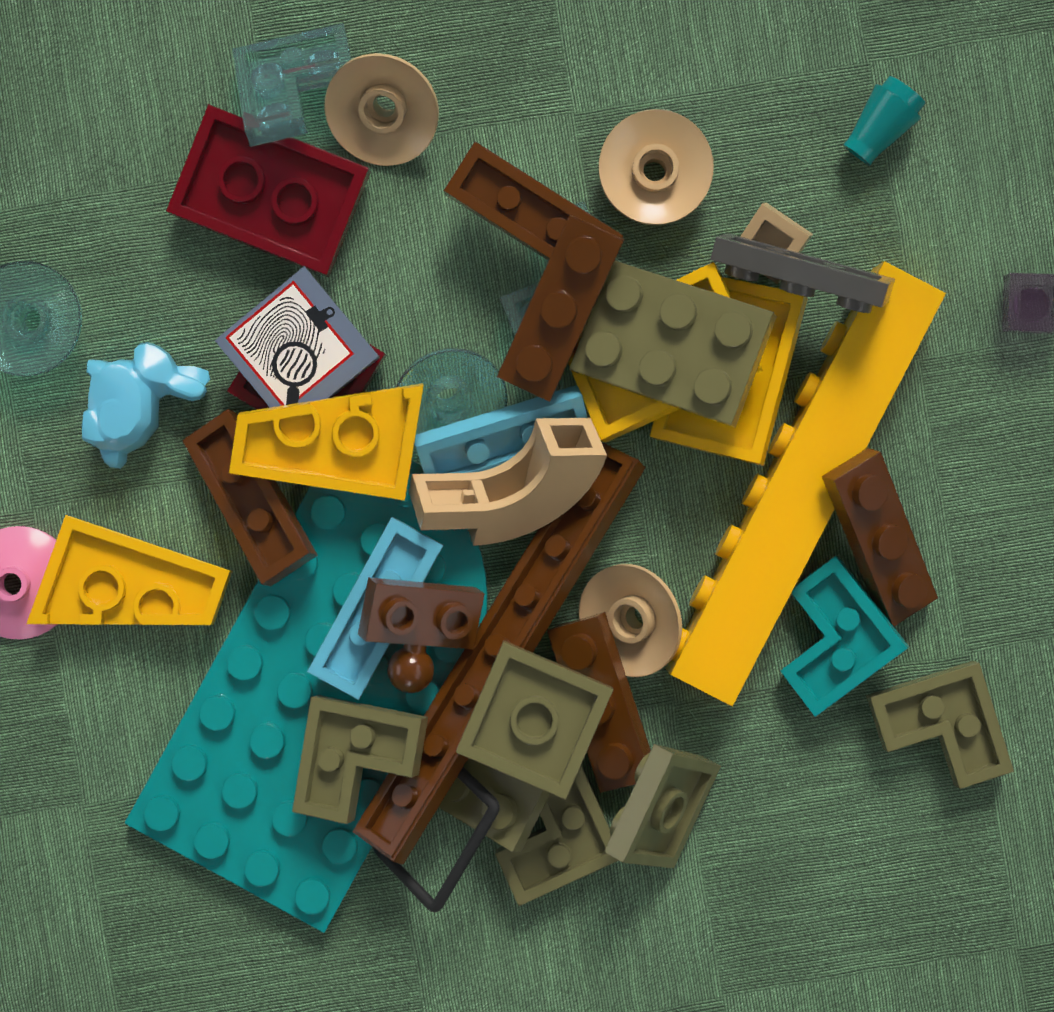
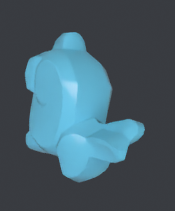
[82,342,210,469]

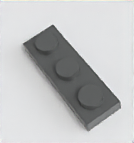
[710,233,895,313]

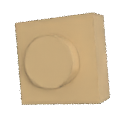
[741,203,813,284]

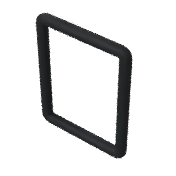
[373,767,500,912]

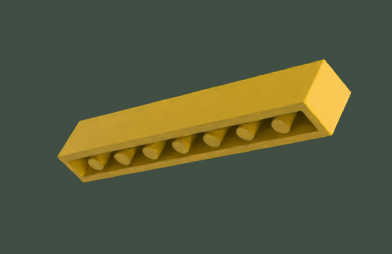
[665,261,946,707]

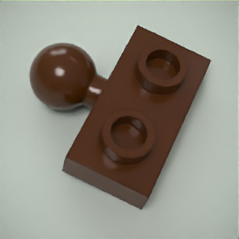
[358,577,485,693]

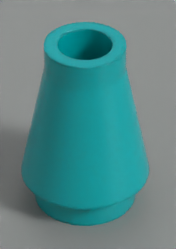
[843,76,926,166]

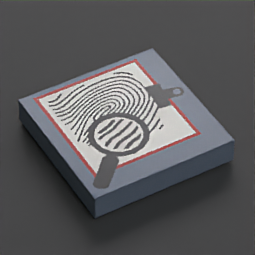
[214,266,380,408]

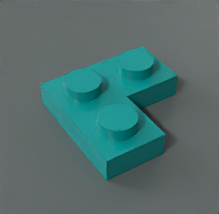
[780,556,909,717]

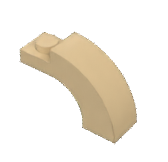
[409,418,607,546]

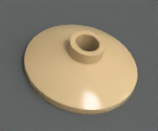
[324,53,439,166]
[598,109,714,225]
[579,564,682,677]

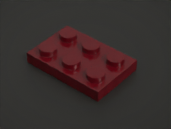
[166,104,371,278]

